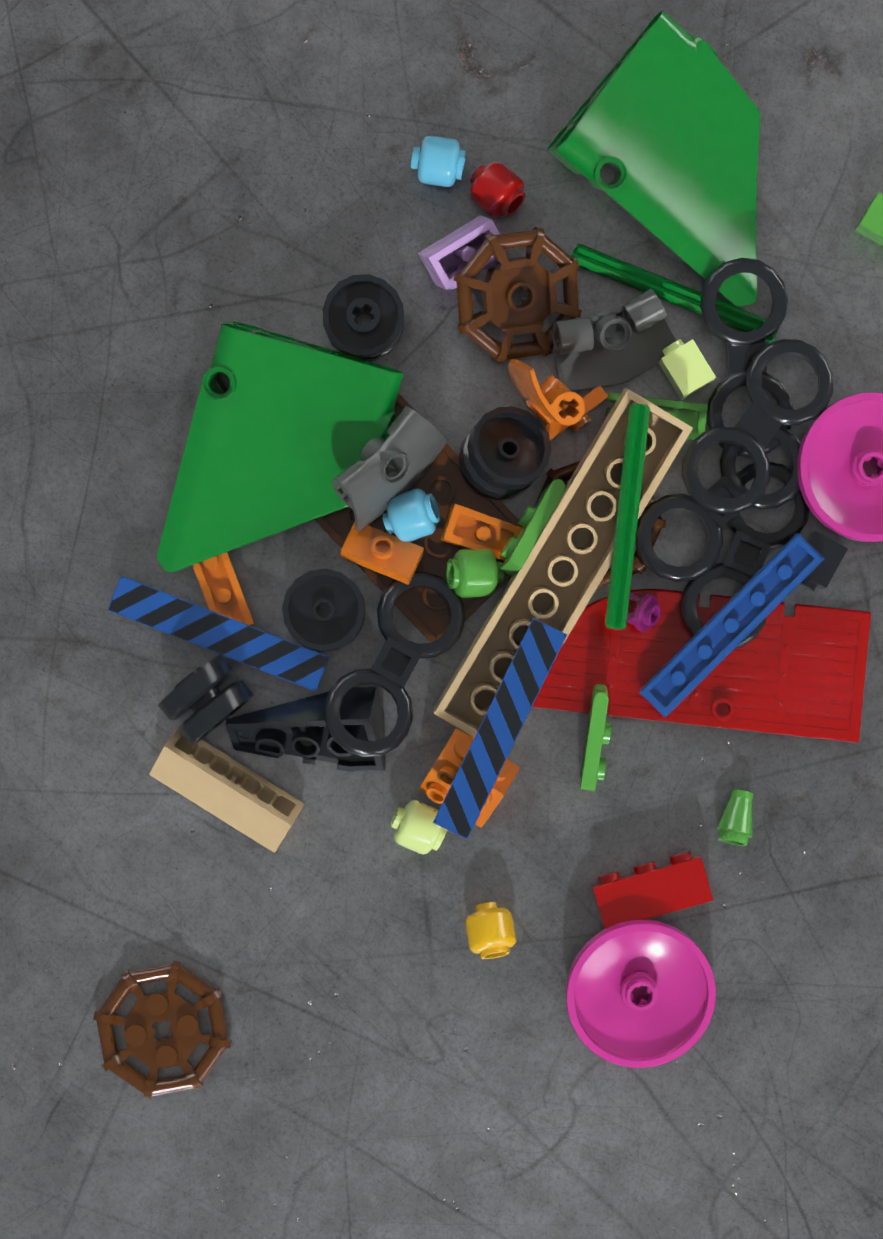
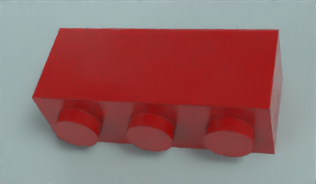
[591,851,714,929]

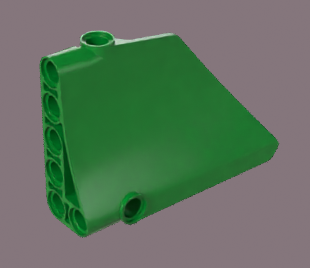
[547,10,760,307]
[156,321,404,572]

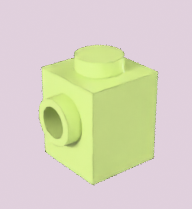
[658,339,716,400]

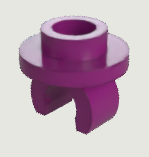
[627,593,661,632]

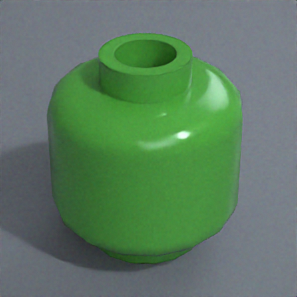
[446,549,504,598]

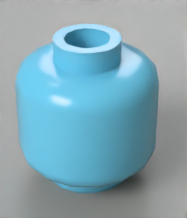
[411,136,466,187]
[383,488,441,542]

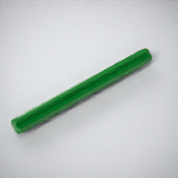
[571,244,779,342]
[605,403,650,630]

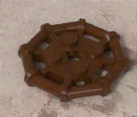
[453,227,582,363]
[93,960,232,1099]

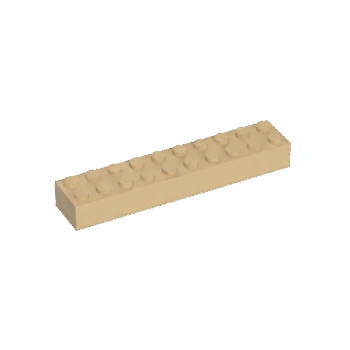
[433,388,693,737]

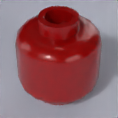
[470,162,525,218]

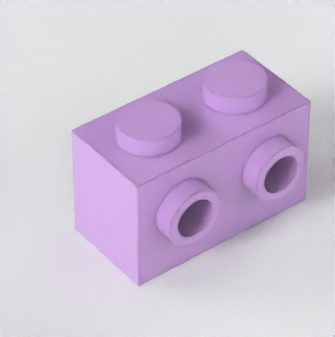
[418,215,509,290]

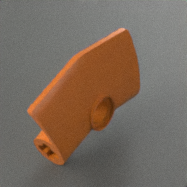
[507,358,585,426]

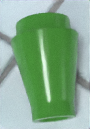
[716,789,754,846]

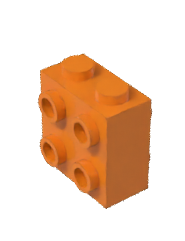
[418,728,521,828]

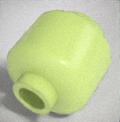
[390,800,447,855]

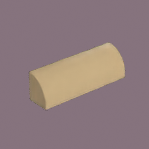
[149,726,305,853]

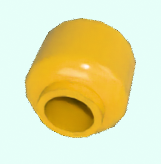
[465,902,517,959]

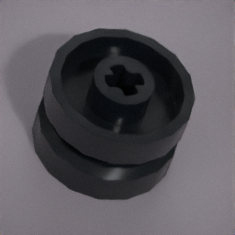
[322,274,405,361]
[458,406,552,500]
[282,568,366,652]
[158,654,254,746]

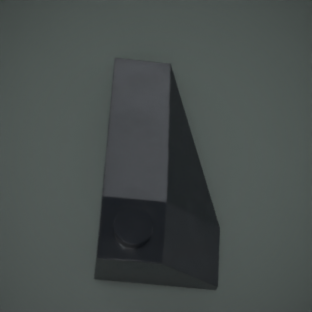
[225,687,386,772]

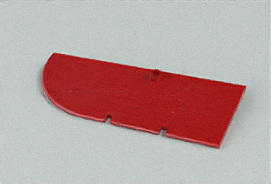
[532,589,871,743]

